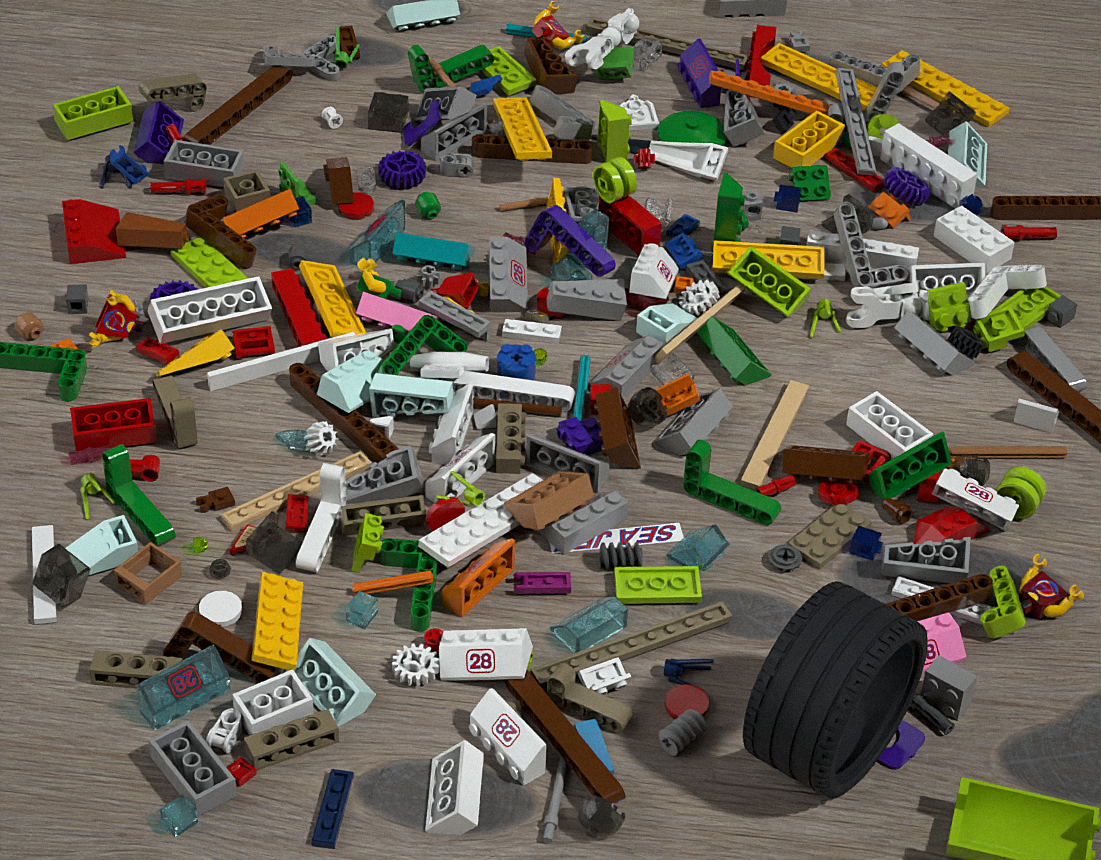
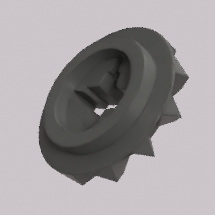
[768,545,802,572]

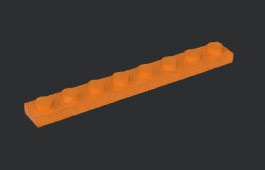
[709,70,832,116]

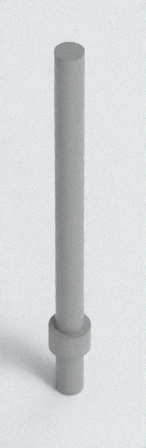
[543,755,568,844]

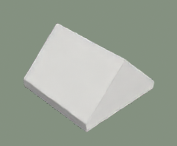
[1014,399,1059,433]

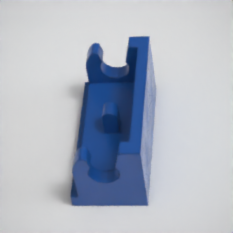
[110,145,149,184]

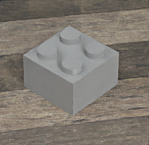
[921,655,977,721]

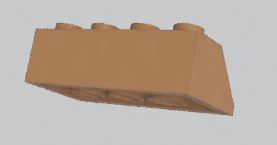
[504,471,594,531]

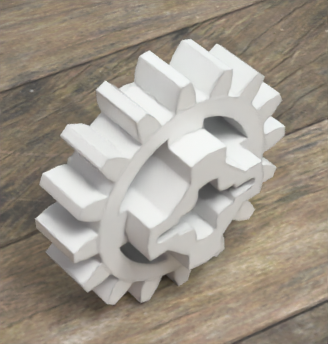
[679,280,720,315]
[392,643,439,686]

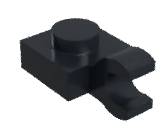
[772,108,797,134]

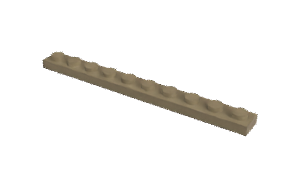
[586,17,749,70]
[530,601,733,689]

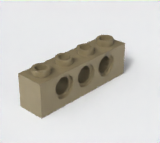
[496,403,526,474]
[339,495,426,535]
[89,650,184,693]
[244,709,339,770]

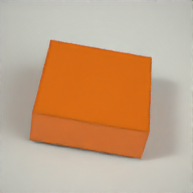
[674,276,694,294]

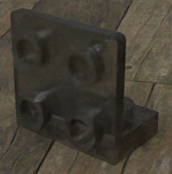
[821,194,874,234]
[246,511,303,574]

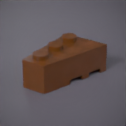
[323,157,354,204]

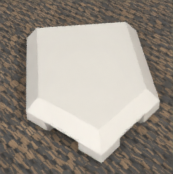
[619,94,659,131]

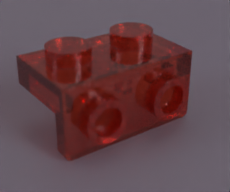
[625,288,669,311]

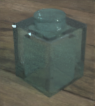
[346,591,378,630]
[160,795,198,838]

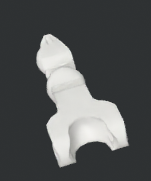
[565,8,639,69]
[846,286,930,328]

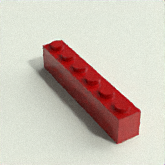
[271,268,327,347]

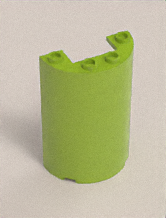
[945,777,1101,860]

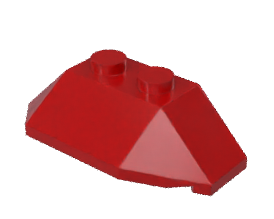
[914,506,989,544]

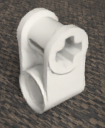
[206,708,243,753]

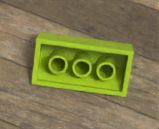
[728,246,811,317]

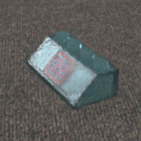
[348,200,406,266]
[137,645,230,730]

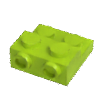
[927,282,971,332]
[973,306,1025,352]
[351,513,384,573]

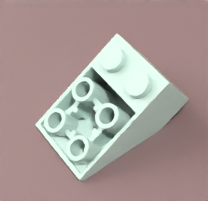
[636,303,698,346]
[65,515,138,578]

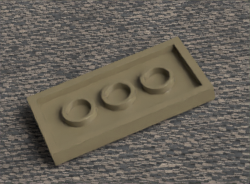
[788,504,872,570]

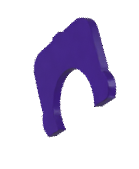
[403,100,439,147]
[877,720,925,770]

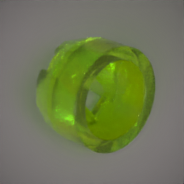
[534,348,547,365]
[193,537,208,553]

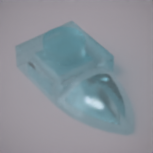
[276,430,308,450]

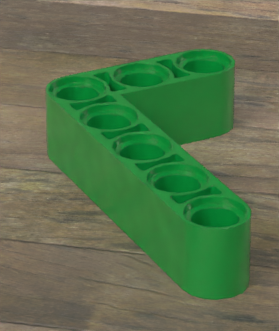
[408,45,495,93]
[377,315,468,375]
[0,342,87,402]
[683,439,782,525]
[102,444,176,546]
[379,538,439,632]

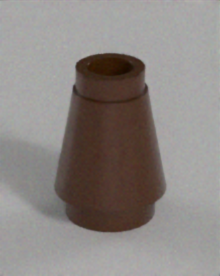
[882,497,912,523]

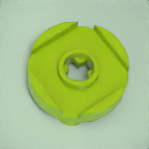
[866,114,900,139]

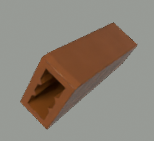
[116,212,189,248]

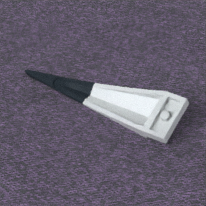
[591,134,728,181]

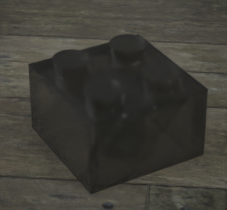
[368,92,409,133]
[32,543,91,609]

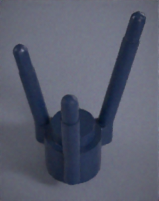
[100,154,132,188]
[664,659,714,685]

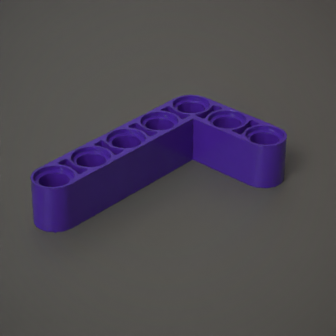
[524,205,616,277]

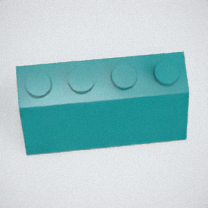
[392,232,474,270]

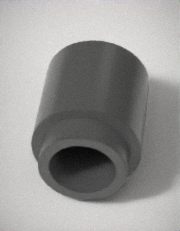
[288,243,307,270]
[395,279,424,302]

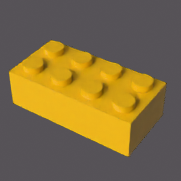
[773,111,845,168]

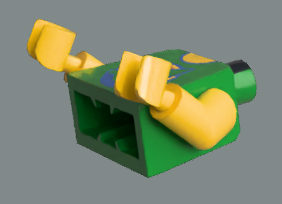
[356,258,403,299]

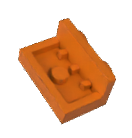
[868,191,912,229]
[654,374,701,417]

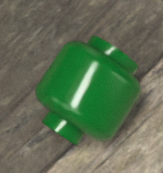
[415,192,441,219]

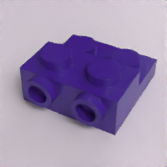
[556,417,604,455]

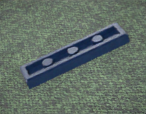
[311,769,354,849]

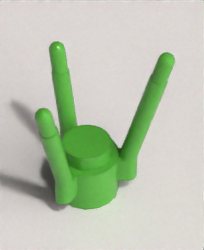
[334,27,360,69]

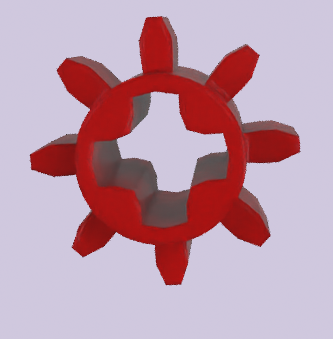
[633,149,655,169]

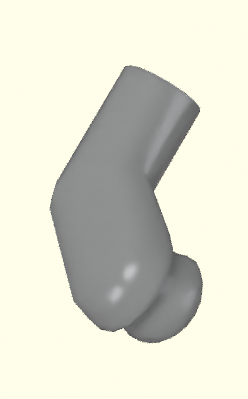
[861,213,888,230]

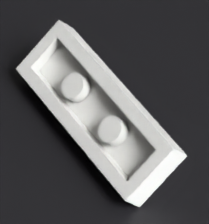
[502,319,562,344]

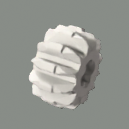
[304,421,339,456]

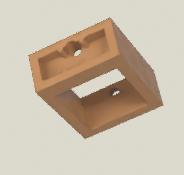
[114,542,182,605]

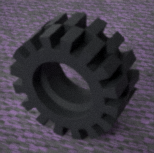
[948,326,985,358]

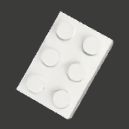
[232,669,314,736]

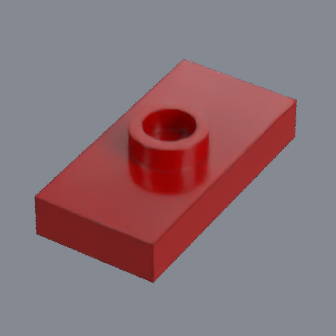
[136,337,179,364]
[285,494,308,533]

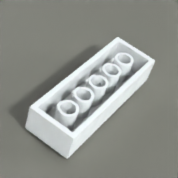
[880,123,977,209]
[148,276,272,344]

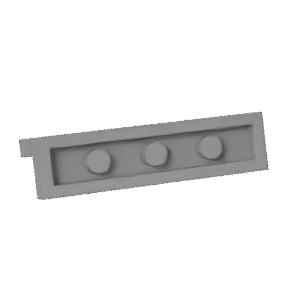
[419,291,491,342]

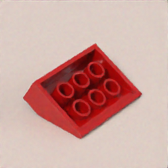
[62,199,126,264]

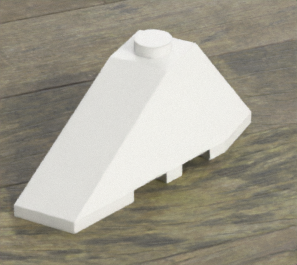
[318,329,395,371]

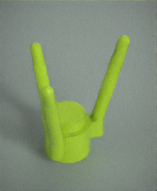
[810,299,841,338]
[436,471,485,508]
[80,473,116,520]

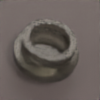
[209,559,231,579]

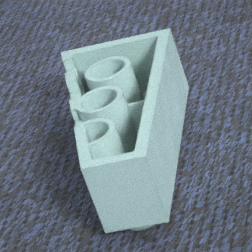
[369,373,454,418]

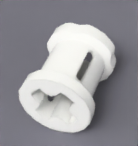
[322,106,343,129]

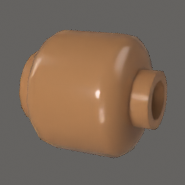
[14,312,44,341]

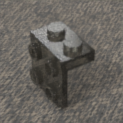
[925,91,976,140]

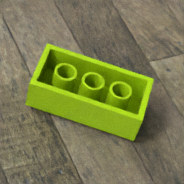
[52,86,133,140]

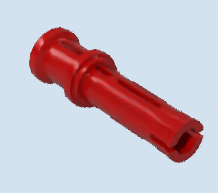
[150,178,206,195]
[1001,225,1057,241]

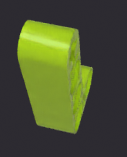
[980,566,1026,639]

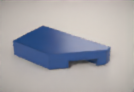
[471,74,502,97]
[666,214,700,237]

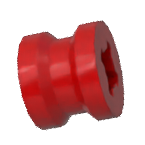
[424,628,443,656]

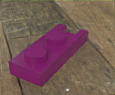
[513,572,571,594]

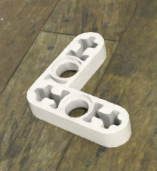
[873,282,919,295]

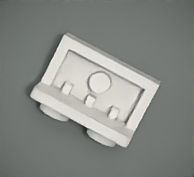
[578,657,631,695]

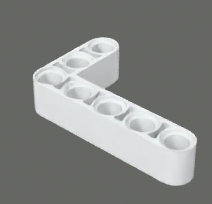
[968,265,1047,319]
[296,463,346,572]

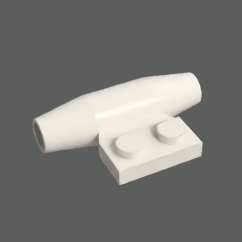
[410,352,489,381]

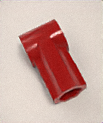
[130,454,160,482]
[917,471,940,504]

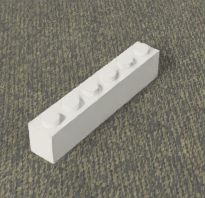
[807,230,919,269]

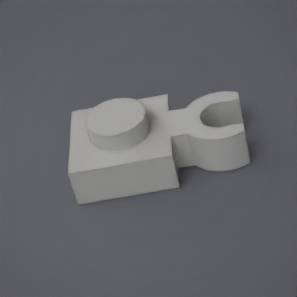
[789,30,810,52]

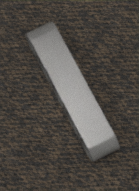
[1020,326,1087,392]

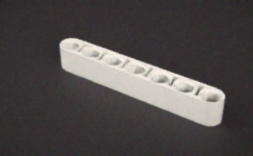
[441,371,575,411]

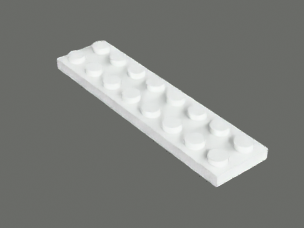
[418,473,543,568]

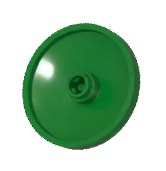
[658,111,727,147]

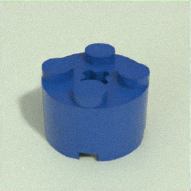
[497,344,536,381]

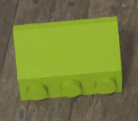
[597,100,632,162]

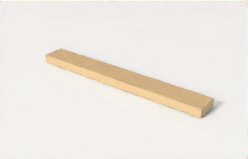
[654,283,747,365]
[740,380,809,490]
[221,451,372,532]

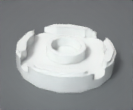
[199,591,242,627]

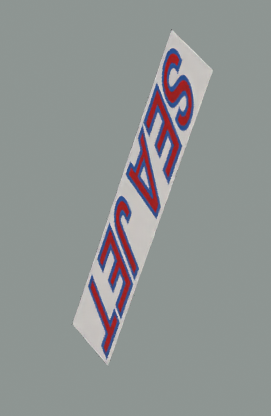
[549,523,684,553]

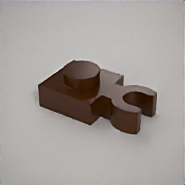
[196,486,235,513]

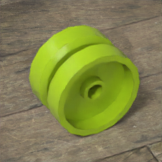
[592,157,637,203]
[995,466,1047,519]

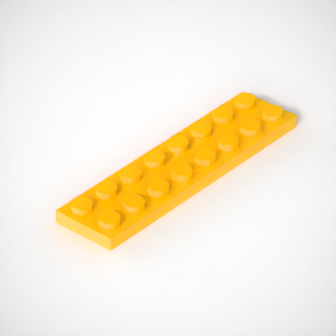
[760,43,877,111]
[881,50,1010,128]
[493,98,552,161]

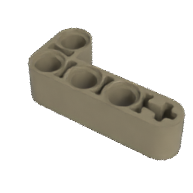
[139,74,207,111]
[547,663,633,733]

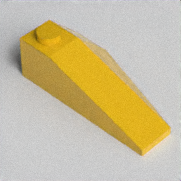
[155,329,234,377]

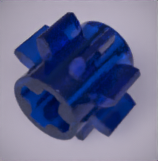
[960,194,983,216]

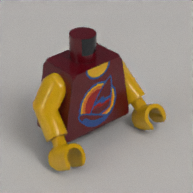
[1019,554,1084,620]

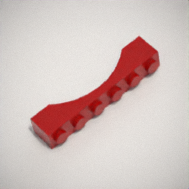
[746,25,777,98]

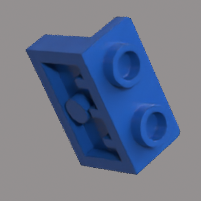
[665,232,703,270]

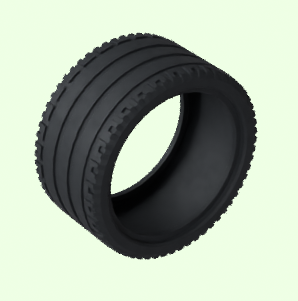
[743,581,928,799]

